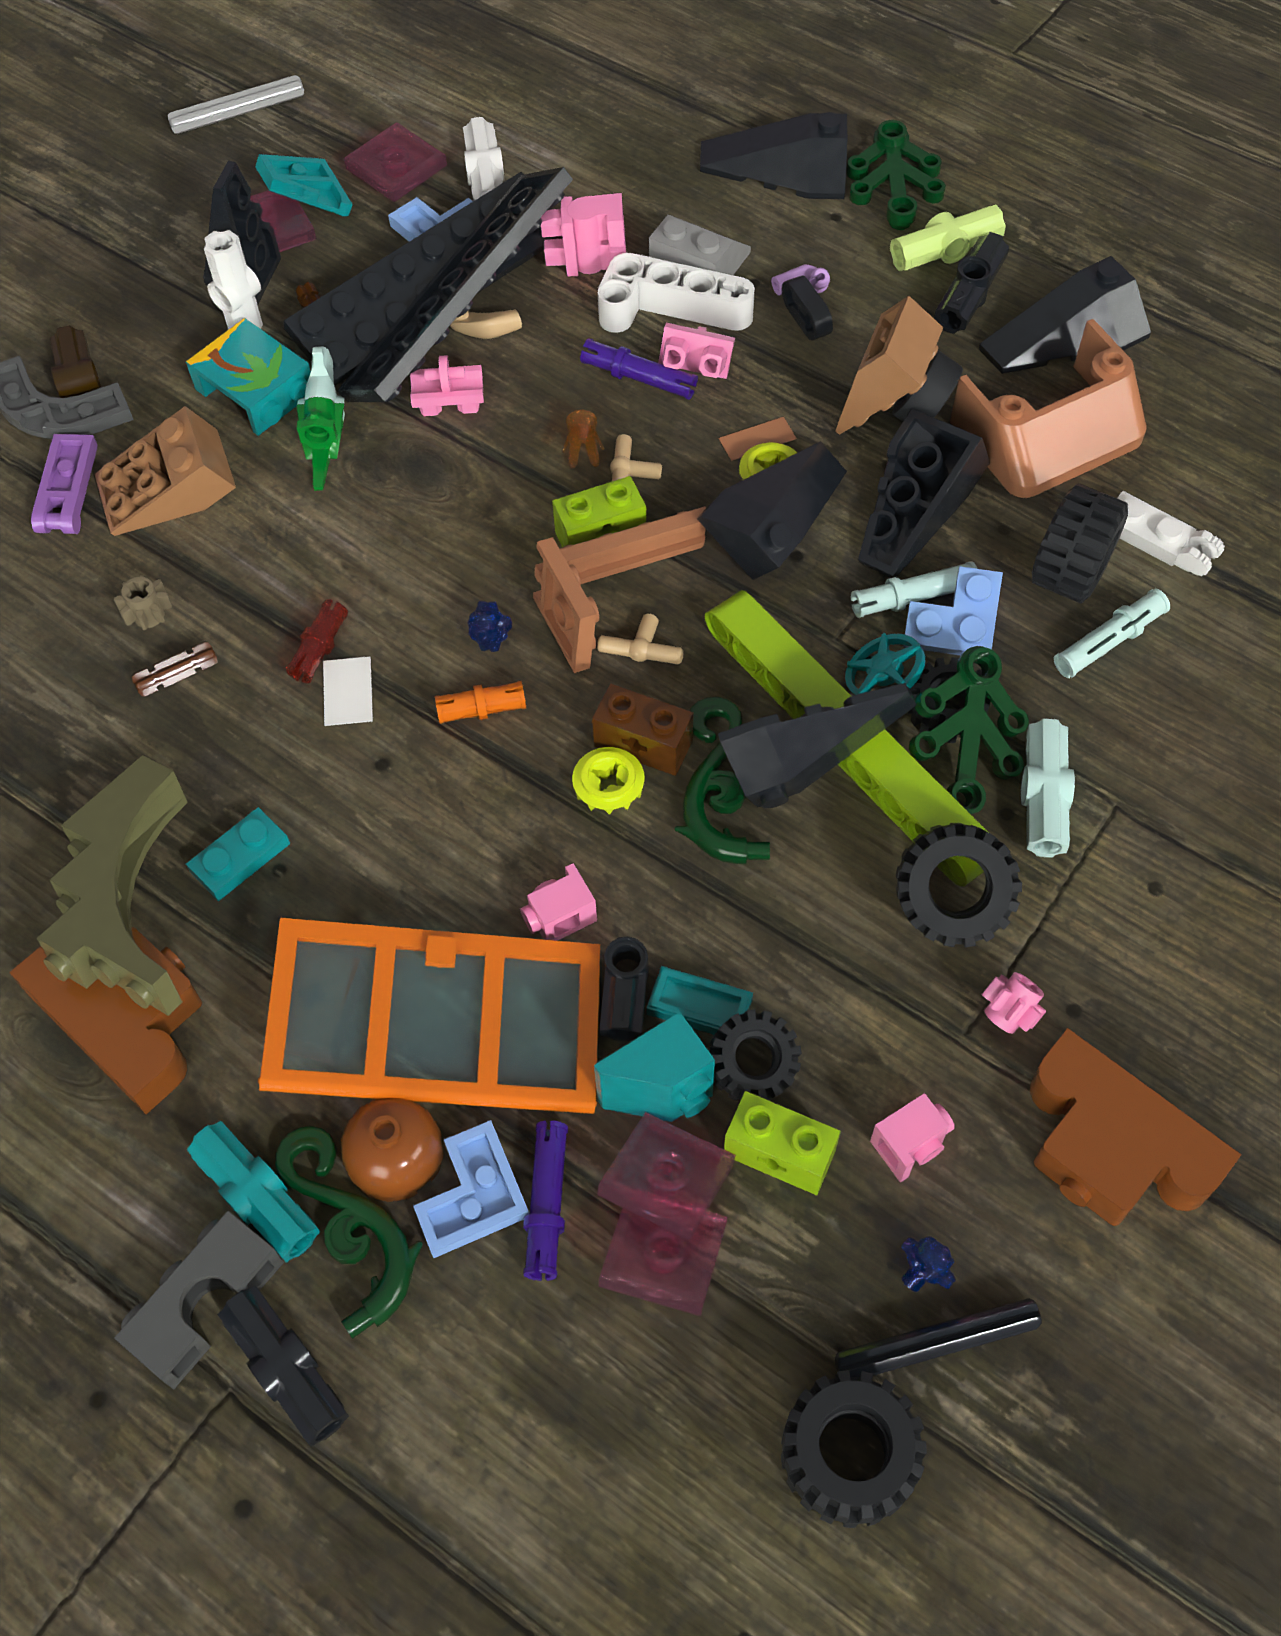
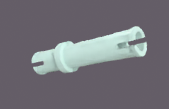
[851,561,977,618]
[1054,588,1170,678]

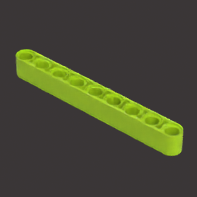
[705,590,986,887]

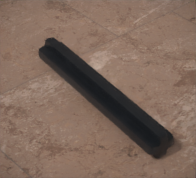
[835,1298,1042,1377]

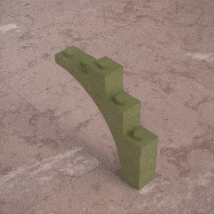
[37,755,188,1016]

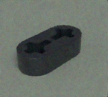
[782,275,833,341]

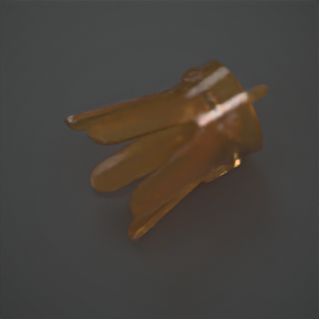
[562,410,605,469]

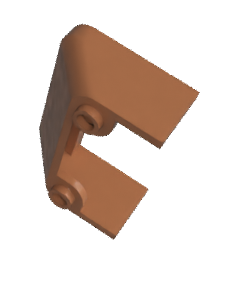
[950,319,1146,498]

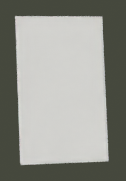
[323,656,373,726]

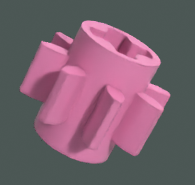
[982,972,1046,1034]

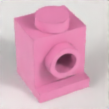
[520,863,597,941]
[870,1093,954,1183]

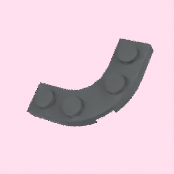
[0,356,134,439]

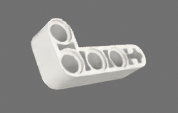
[598,253,755,333]

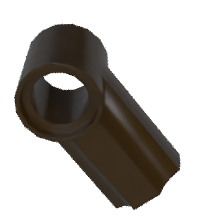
[50,325,101,398]

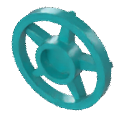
[845,633,925,695]

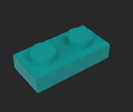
[186,807,290,901]

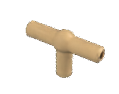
[610,434,662,481]
[597,614,683,665]

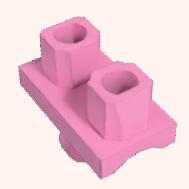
[658,323,735,379]
[410,355,484,416]

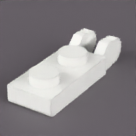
[1117,491,1225,577]

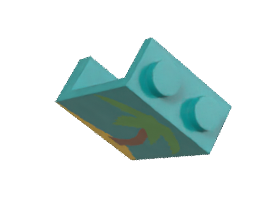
[186,318,311,436]

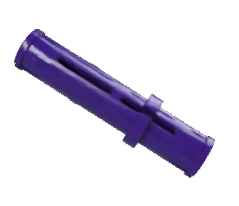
[580,338,698,400]
[523,1121,568,1281]

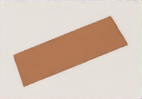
[718,417,797,461]

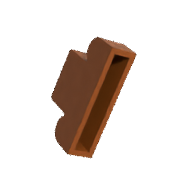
[9,927,202,1115]
[1030,1028,1241,1226]

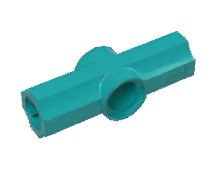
[187,1121,320,1262]

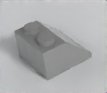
[649,215,751,275]

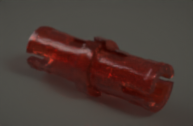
[286,599,348,683]

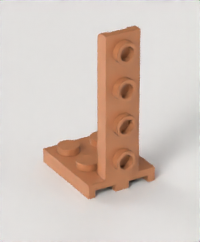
[533,507,706,673]

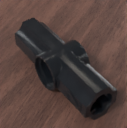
[934,232,1009,334]
[217,1285,349,1447]

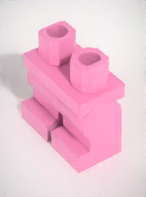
[541,193,626,277]

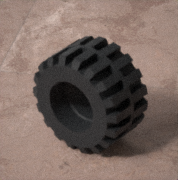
[1032,483,1128,603]
[896,823,1022,947]
[781,1370,927,1528]

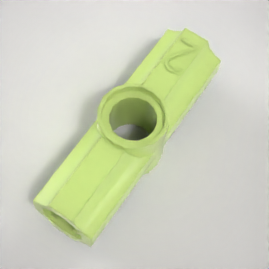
[890,205,1006,272]

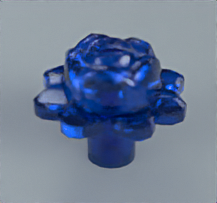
[467,601,512,652]
[901,1236,956,1292]

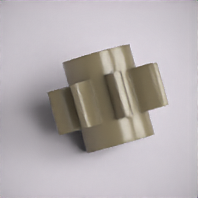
[114,575,172,630]

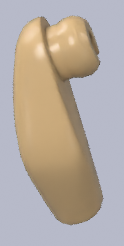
[450,309,522,339]

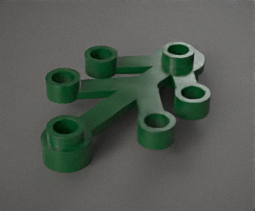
[847,120,946,230]
[909,646,1029,815]

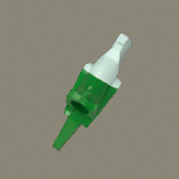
[297,346,345,491]

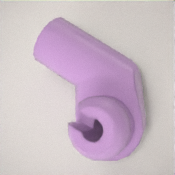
[771,264,830,295]

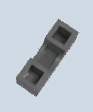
[114,1211,284,1390]

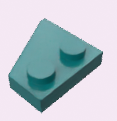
[255,154,353,216]

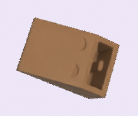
[835,296,943,435]
[94,406,236,536]

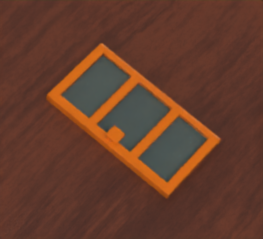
[258,918,601,1114]

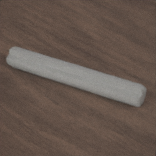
[168,75,304,134]

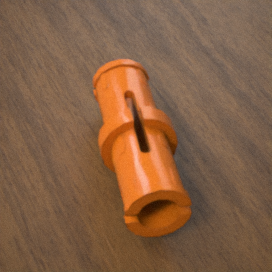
[435,681,526,724]

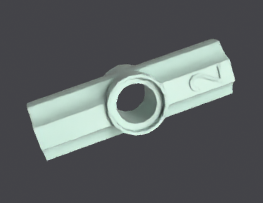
[1021,719,1075,857]

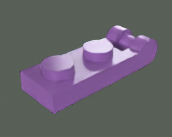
[31,434,98,534]

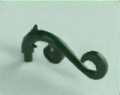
[674,696,770,864]
[275,1126,423,1339]

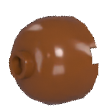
[341,1098,444,1202]

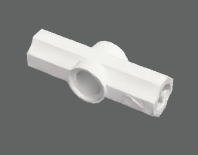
[463,117,505,201]
[204,230,263,330]

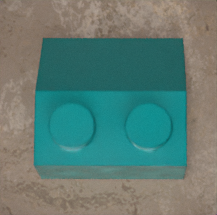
[594,1012,715,1122]

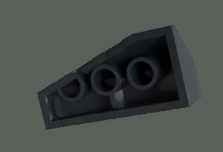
[700,112,848,199]
[203,161,281,305]
[979,256,1151,374]
[858,409,990,578]
[697,441,847,580]
[718,683,916,808]

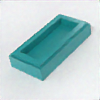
[647,966,753,1034]

